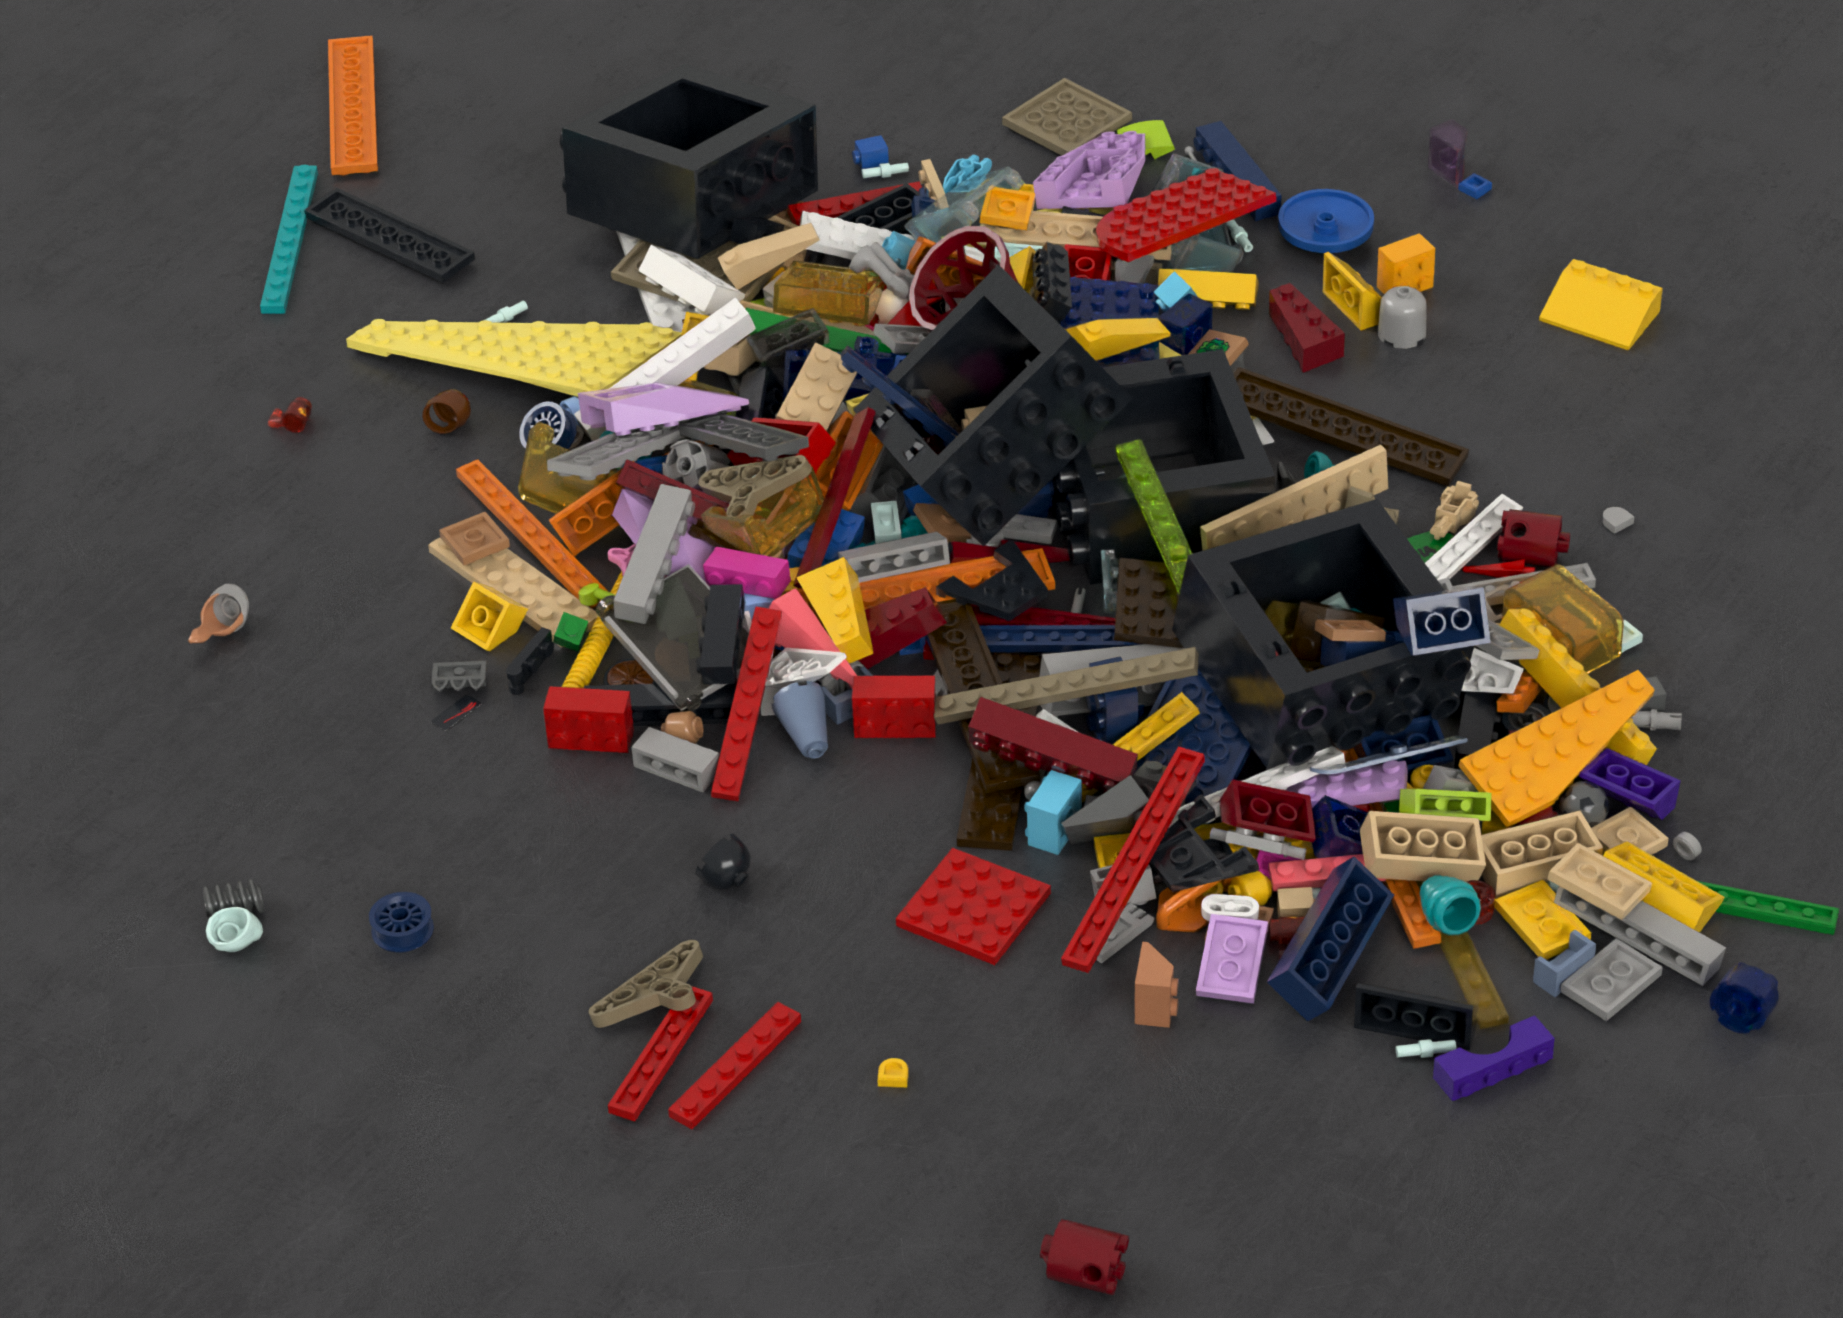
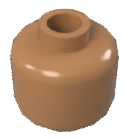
[661,711,704,744]

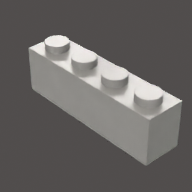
[838,532,950,583]

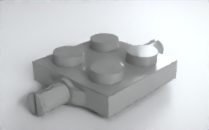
[1210,827,1306,860]

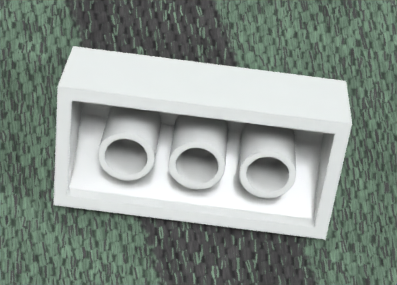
[638,245,746,316]

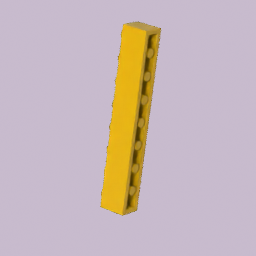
[1499,608,1657,765]

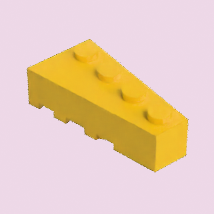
[796,557,873,664]

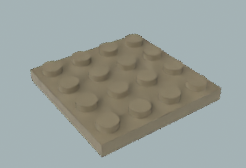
[1002,78,1132,156]

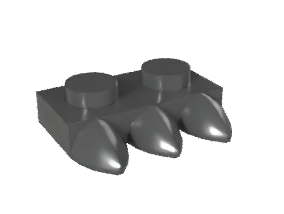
[432,661,487,692]

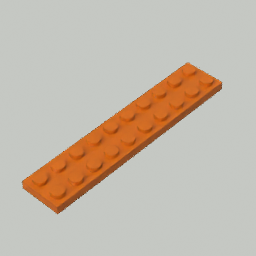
[328,35,378,175]
[786,548,1055,628]

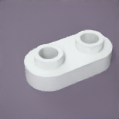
[1201,894,1259,921]

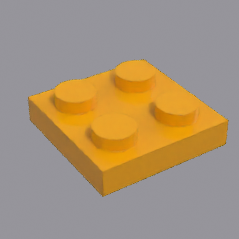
[980,186,1035,231]

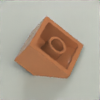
[1135,942,1179,1028]

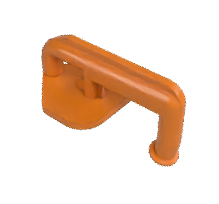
[1156,877,1233,933]

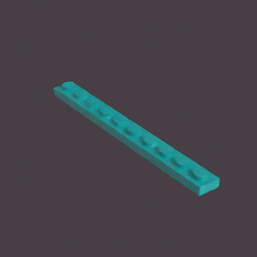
[260,165,318,314]

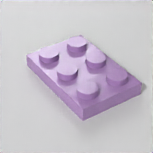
[1196,914,1269,1004]

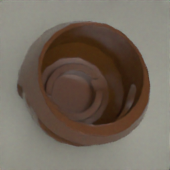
[422,389,471,434]

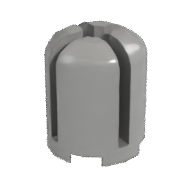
[662,439,731,490]

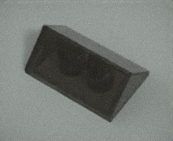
[746,308,829,368]

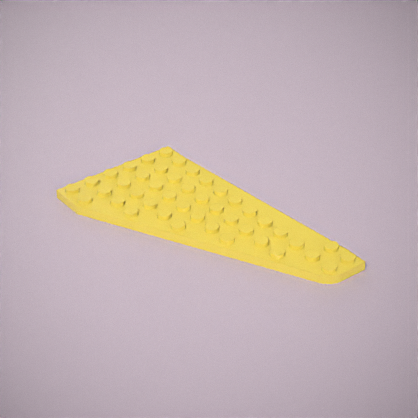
[346,319,681,397]

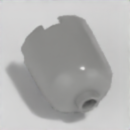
[1378,286,1427,349]

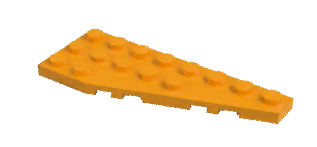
[1458,670,1655,828]

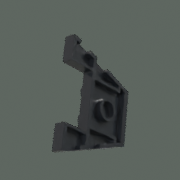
[936,540,1048,621]
[1149,794,1259,892]

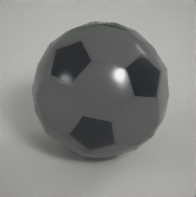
[1559,781,1609,828]

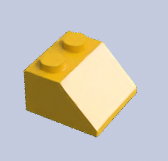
[451,581,528,651]

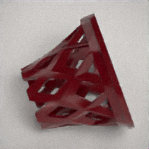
[909,226,1022,332]

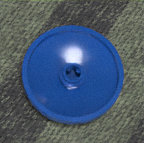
[1278,189,1374,253]

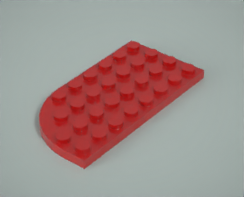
[1096,168,1276,262]

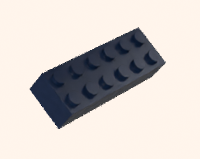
[1267,857,1394,1021]

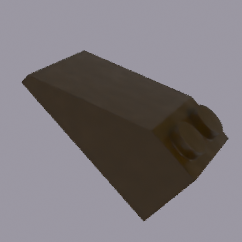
[1290,600,1385,662]

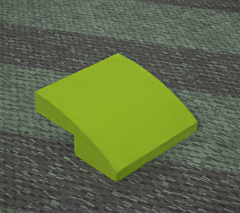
[1116,120,1175,159]

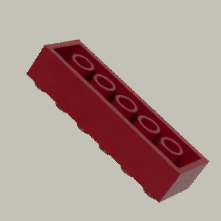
[968,697,1138,794]

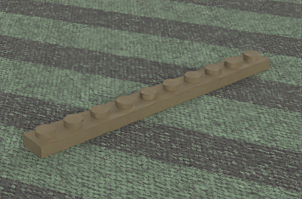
[934,647,1199,724]

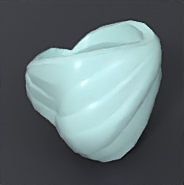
[205,907,263,952]

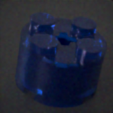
[1710,962,1779,1034]

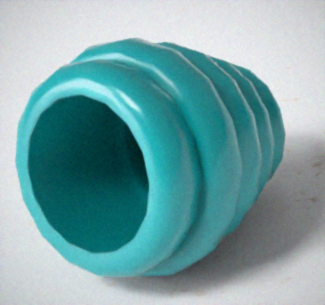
[1419,875,1481,935]

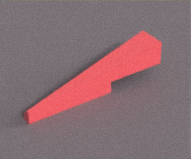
[769,588,857,689]

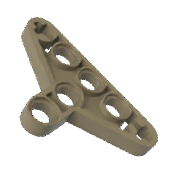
[698,455,812,527]
[589,940,703,1028]

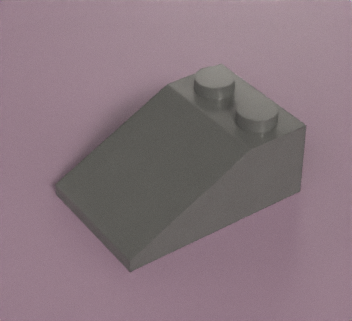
[1061,775,1149,844]

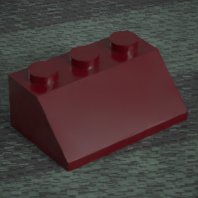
[1219,779,1316,843]

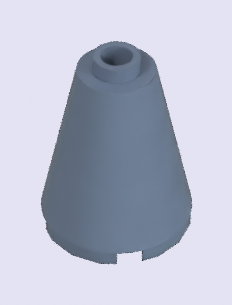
[771,681,828,759]

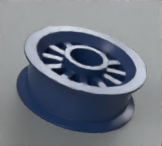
[519,401,577,460]
[369,892,434,952]

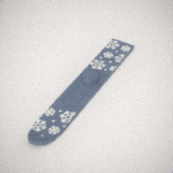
[1310,736,1468,774]

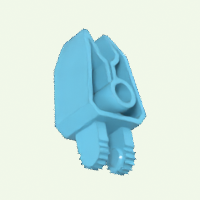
[943,155,992,204]

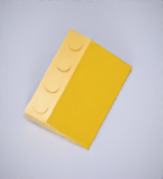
[1539,259,1662,351]

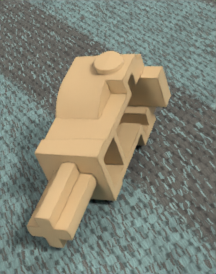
[1430,481,1479,540]

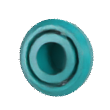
[1304,451,1335,479]

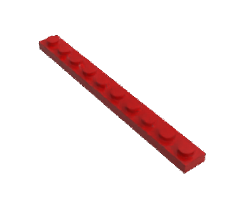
[1061,746,1205,973]

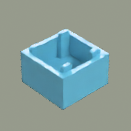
[1024,770,1082,855]

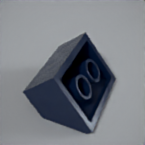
[1393,586,1491,656]
[1353,715,1453,773]

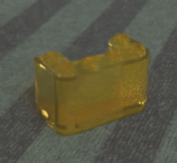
[1502,564,1624,674]

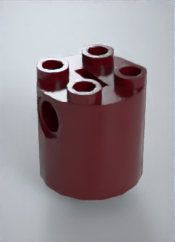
[1497,509,1571,568]
[1040,1219,1129,1295]

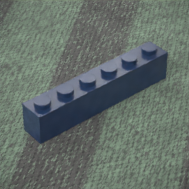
[1193,121,1282,221]

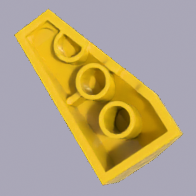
[1065,318,1170,361]

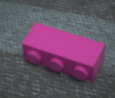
[703,547,791,599]

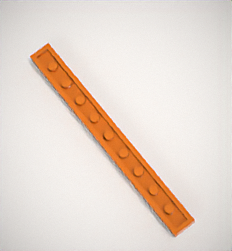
[456,459,609,608]
[1337,748,1441,949]

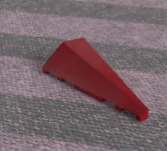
[948,540,1070,563]

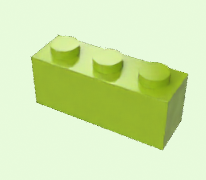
[1399,789,1492,821]

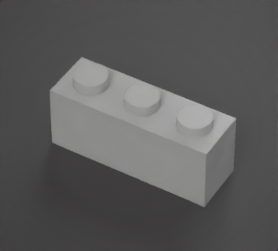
[632,727,719,793]

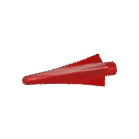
[1462,559,1535,578]

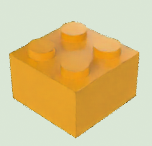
[1377,233,1435,294]

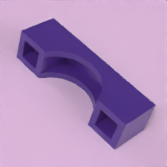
[1433,1015,1555,1101]

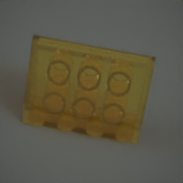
[773,261,885,326]

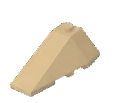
[718,223,820,289]

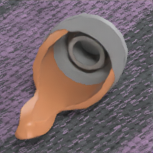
[188,584,249,644]

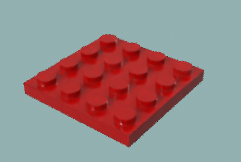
[896,848,1051,965]

